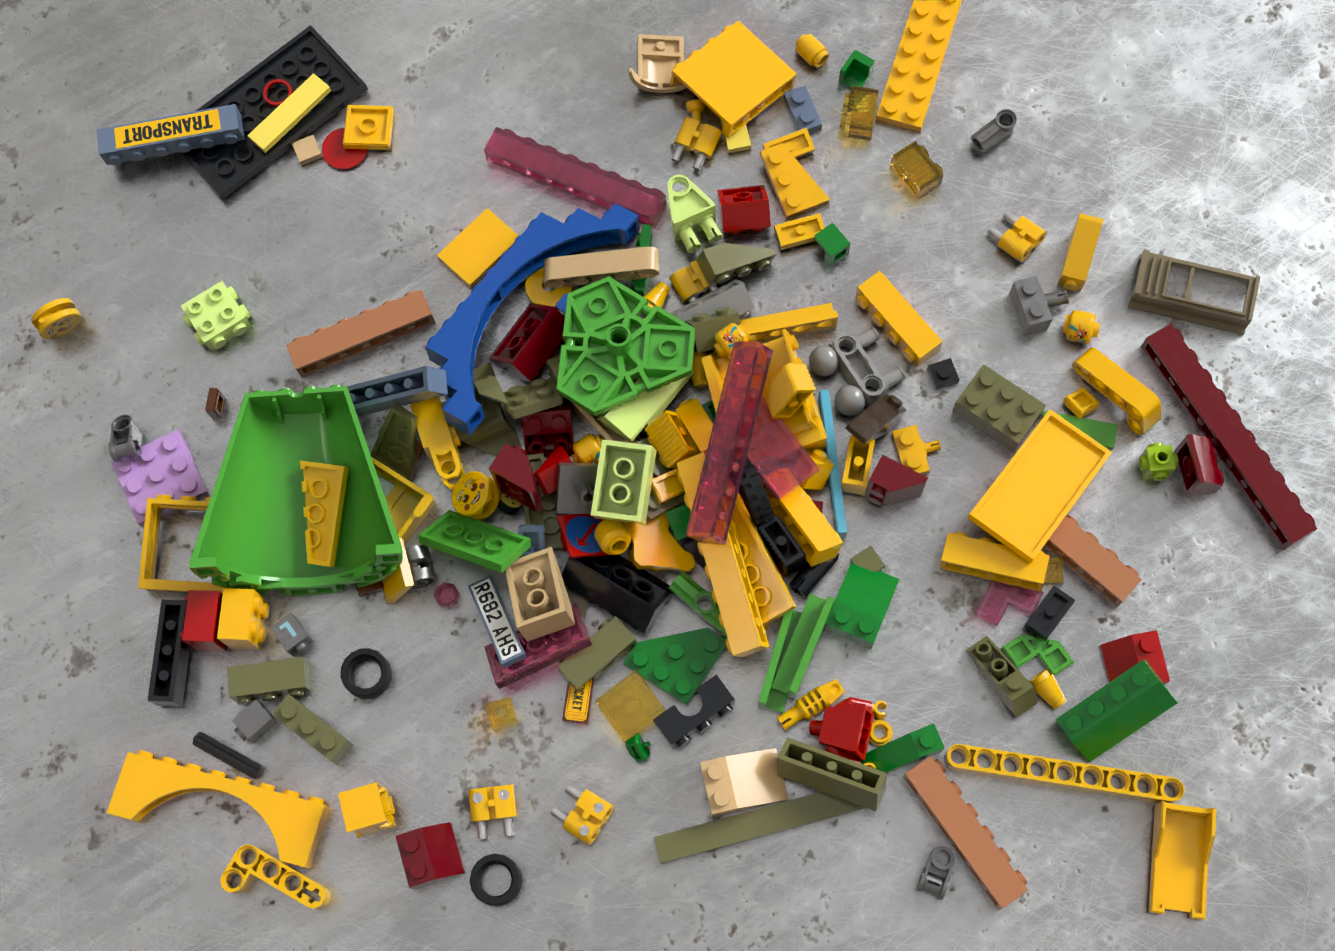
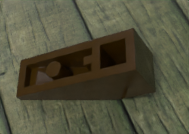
[845,394,907,445]

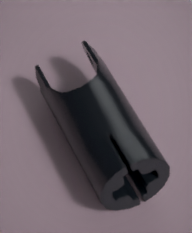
[788,553,840,599]

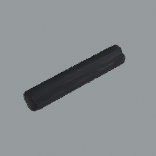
[192,732,262,779]

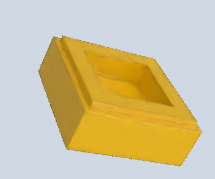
[1063,387,1100,419]

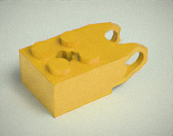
[410,397,465,491]

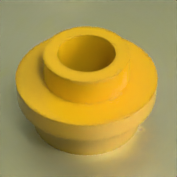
[869,720,893,746]

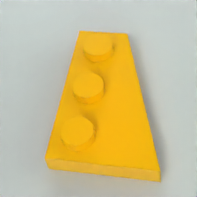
[759,143,830,218]

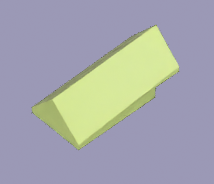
[595,370,694,442]

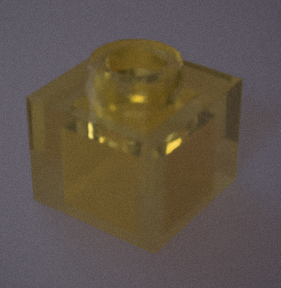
[485,697,519,732]

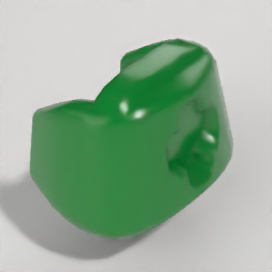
[626,733,651,762]

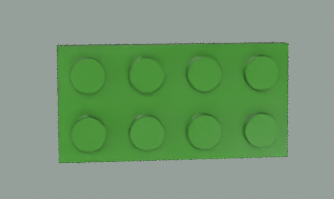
[418,510,531,573]

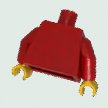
[809,697,887,769]

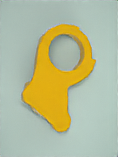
[623,507,695,573]

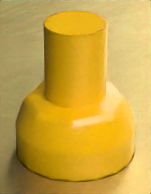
[686,99,705,123]

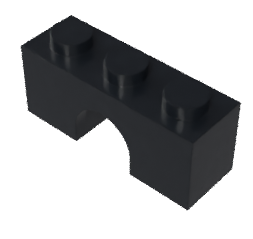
[653,674,735,749]

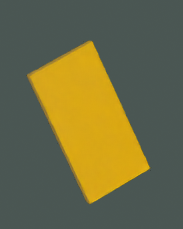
[967,409,1112,563]

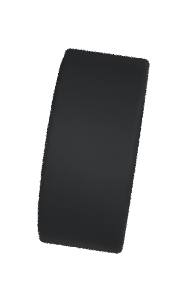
[340,648,392,699]
[469,853,522,906]

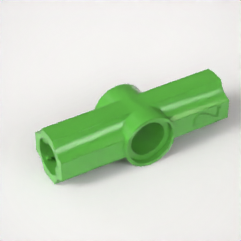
[668,572,727,638]

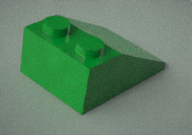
[824,562,899,649]

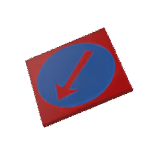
[557,514,608,558]

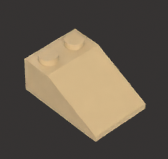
[505,547,575,641]
[700,748,789,818]

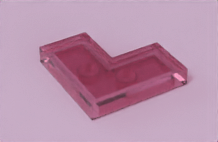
[974,580,1044,626]

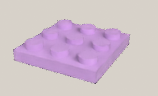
[111,429,208,526]

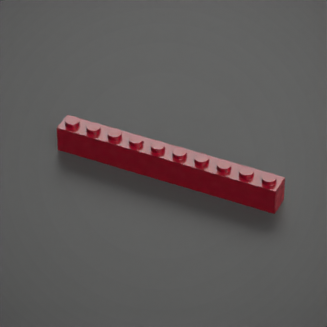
[1141,324,1317,550]

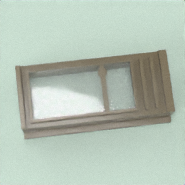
[1128,249,1260,335]

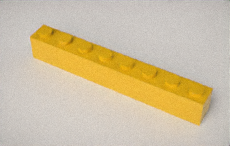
[677,452,770,657]

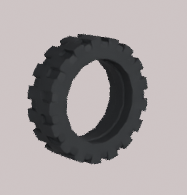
[727,457,774,526]

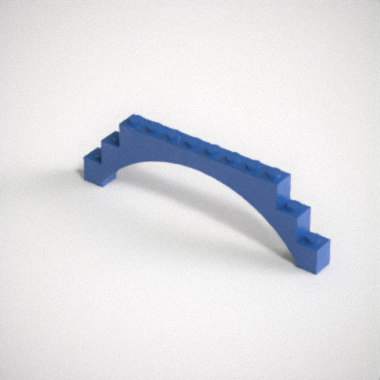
[425,203,640,436]

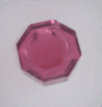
[434,582,460,609]

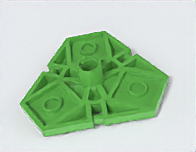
[557,276,695,416]

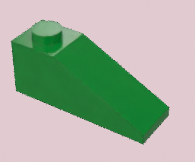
[860,723,945,774]

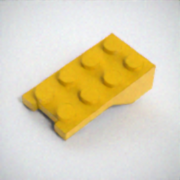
[1148,801,1217,920]

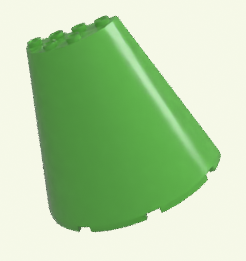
[189,385,403,596]

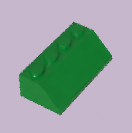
[1056,659,1178,762]

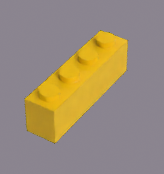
[856,271,943,367]
[761,468,843,567]
[940,532,1050,592]

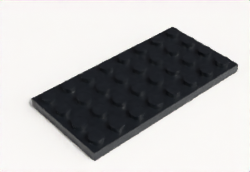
[180,25,368,200]

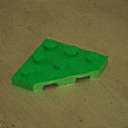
[623,628,727,706]

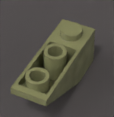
[696,243,777,285]
[966,636,1037,717]

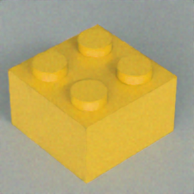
[217,588,269,650]

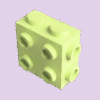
[181,281,252,351]

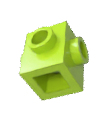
[1139,443,1178,481]

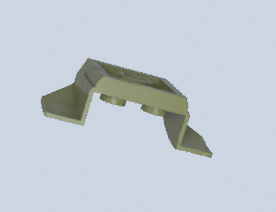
[474,356,563,419]
[445,363,522,457]

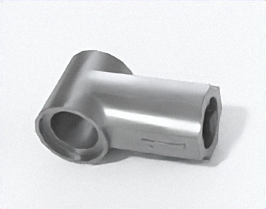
[971,109,1017,153]

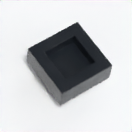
[927,358,960,390]

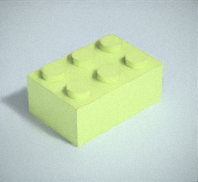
[591,439,657,525]

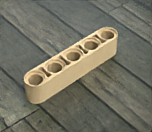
[544,247,659,288]

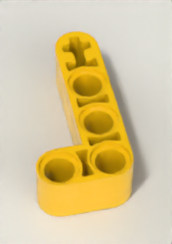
[1072,347,1161,435]
[220,844,331,910]

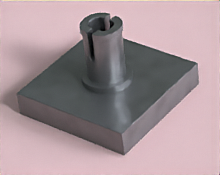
[555,463,598,514]

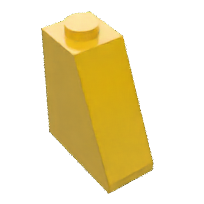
[1057,213,1104,291]
[675,398,727,461]

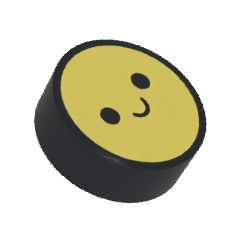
[497,493,522,515]

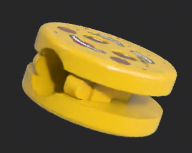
[31,298,81,339]
[452,471,500,520]

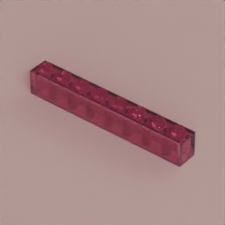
[484,127,667,229]
[686,341,773,545]

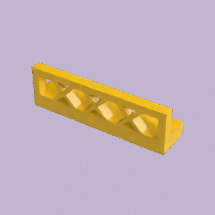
[740,303,838,345]

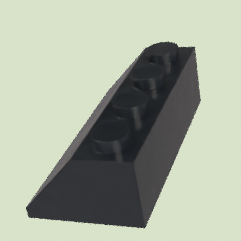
[562,555,673,633]

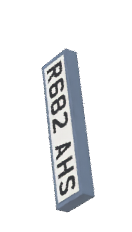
[468,575,527,669]

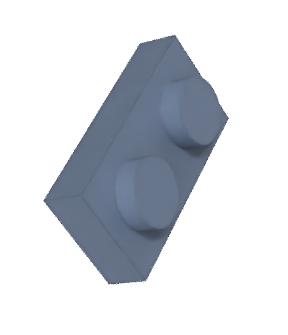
[784,85,822,133]

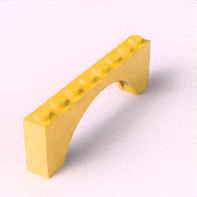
[106,750,330,869]

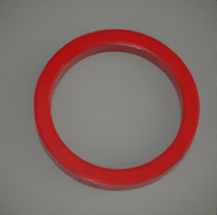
[263,79,292,107]

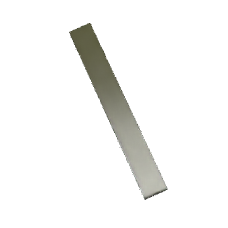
[654,792,865,864]

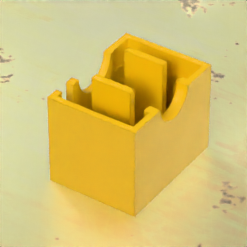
[338,782,396,838]

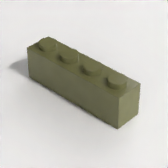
[777,737,887,811]

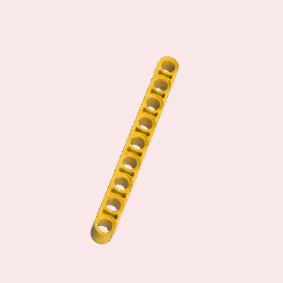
[944,744,1185,804]

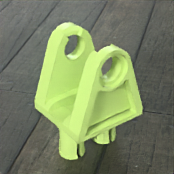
[667,175,723,253]

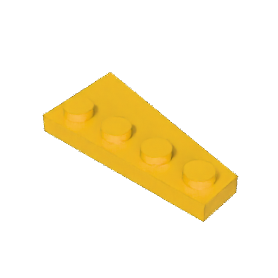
[300,460,349,567]

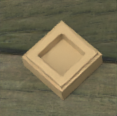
[292,135,323,166]

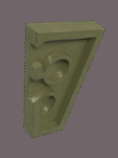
[370,403,417,482]

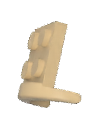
[628,34,687,93]

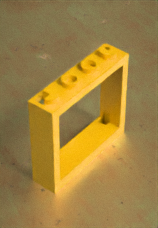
[138,494,223,594]

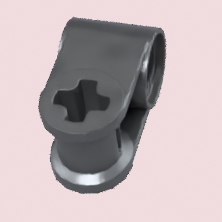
[108,414,143,462]
[916,845,955,900]

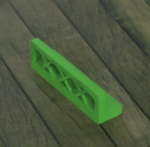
[771,594,835,699]
[758,609,802,714]

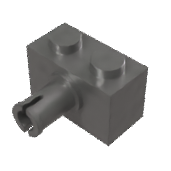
[1009,276,1069,336]

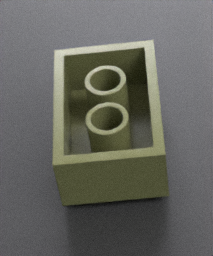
[952,364,1046,453]

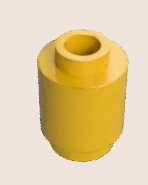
[795,34,829,68]

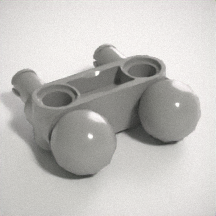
[809,327,906,416]

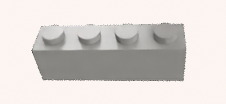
[671,279,754,323]

